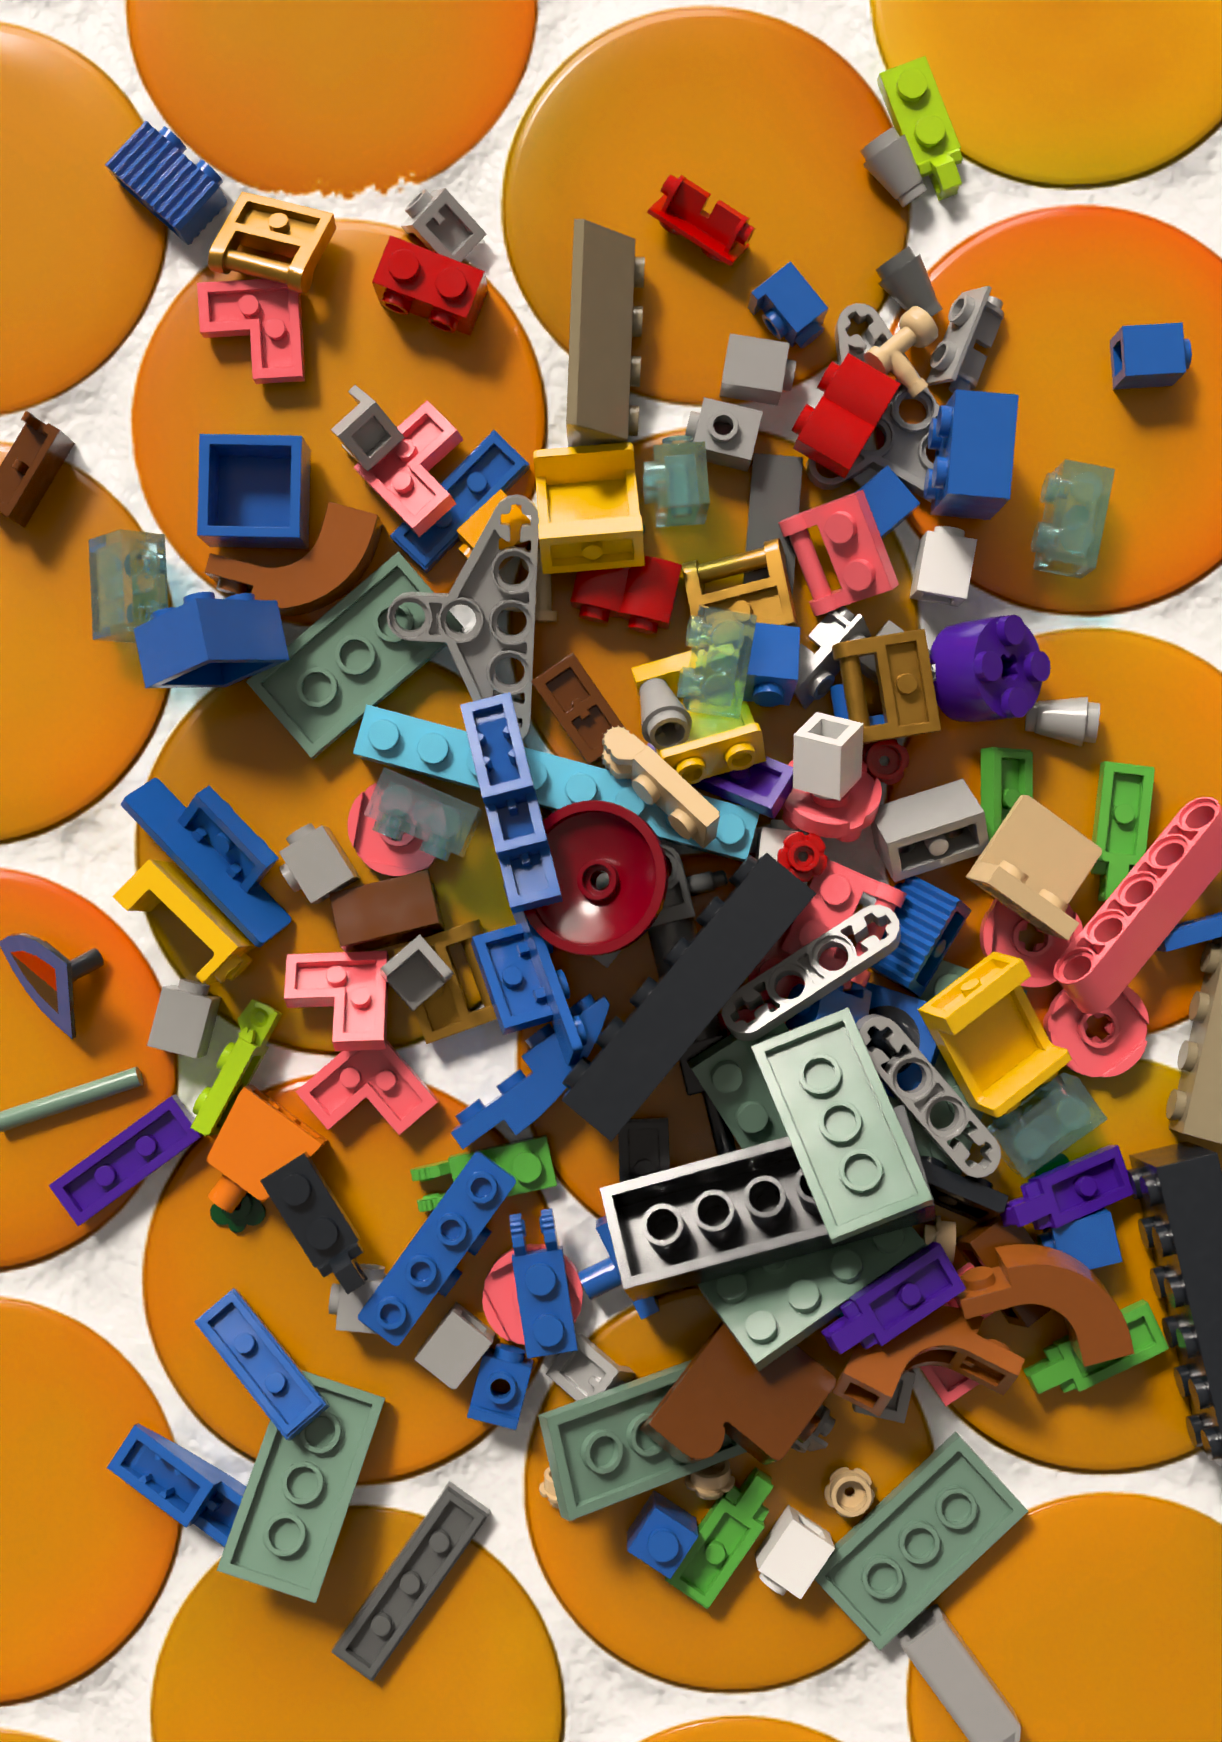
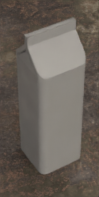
[897,1604,1021,1742]

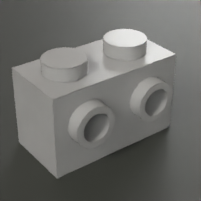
[871,779,989,882]

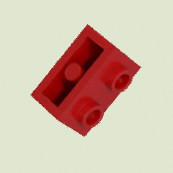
[372,235,488,336]

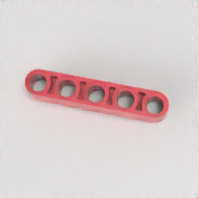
[1053,797,1222,1014]

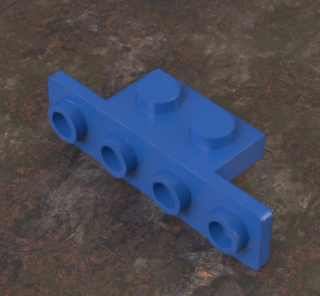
[121,778,292,947]
[471,883,587,1066]
[358,1152,516,1346]

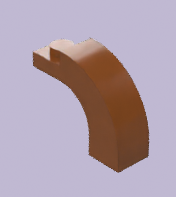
[204,502,383,616]
[954,1244,1135,1367]
[832,1305,1025,1417]

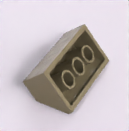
[566,219,645,447]
[1166,937,1222,1144]

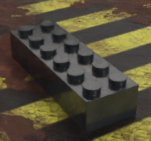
[562,853,816,1142]
[600,1105,936,1302]
[1127,1141,1222,1467]

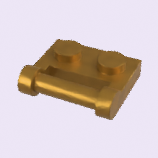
[208,192,337,294]
[682,538,798,648]
[832,629,941,744]
[393,919,497,1044]

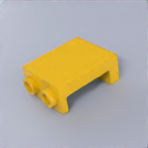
[533,442,645,574]
[631,640,766,785]
[112,859,256,984]
[918,951,1072,1118]

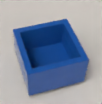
[924,389,1019,520]
[197,434,311,549]
[134,592,289,688]

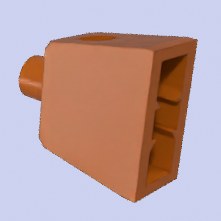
[206,1084,328,1213]

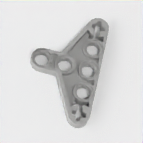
[806,303,969,519]
[387,494,539,739]

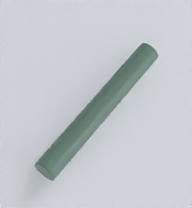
[0,1066,143,1133]

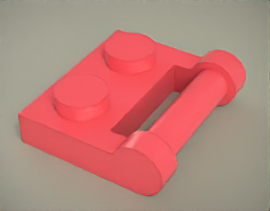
[778,490,899,616]
[781,859,907,987]

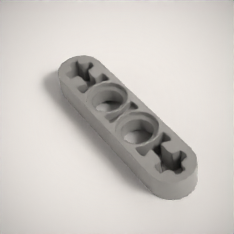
[722,905,901,1041]
[856,1014,1001,1178]

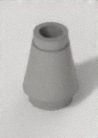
[860,127,927,208]
[639,678,692,750]
[1025,697,1100,747]

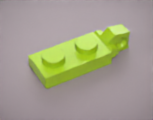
[877,56,963,201]
[190,999,282,1136]

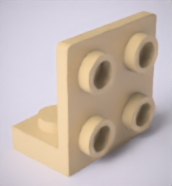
[966,795,1102,940]

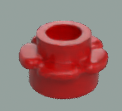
[862,739,909,785]
[777,832,828,882]

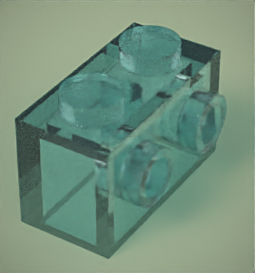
[642,435,710,527]
[1031,459,1115,579]
[88,529,168,643]
[677,605,757,719]
[364,767,483,862]
[987,1073,1107,1179]

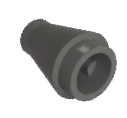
[876,246,943,317]

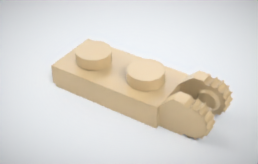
[602,726,720,849]

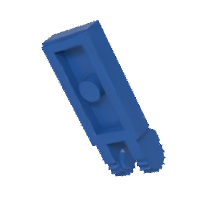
[509,1208,578,1358]

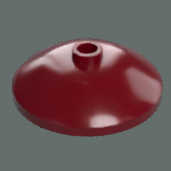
[524,800,669,956]

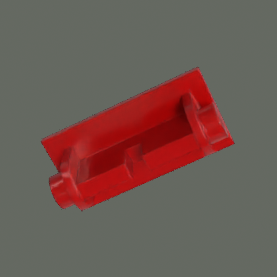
[647,174,755,266]

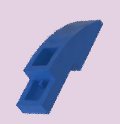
[451,994,610,1149]

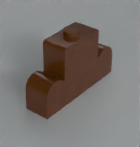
[640,1321,836,1465]

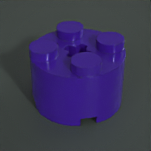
[929,615,1051,722]

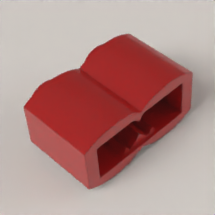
[791,353,901,479]
[570,555,682,635]

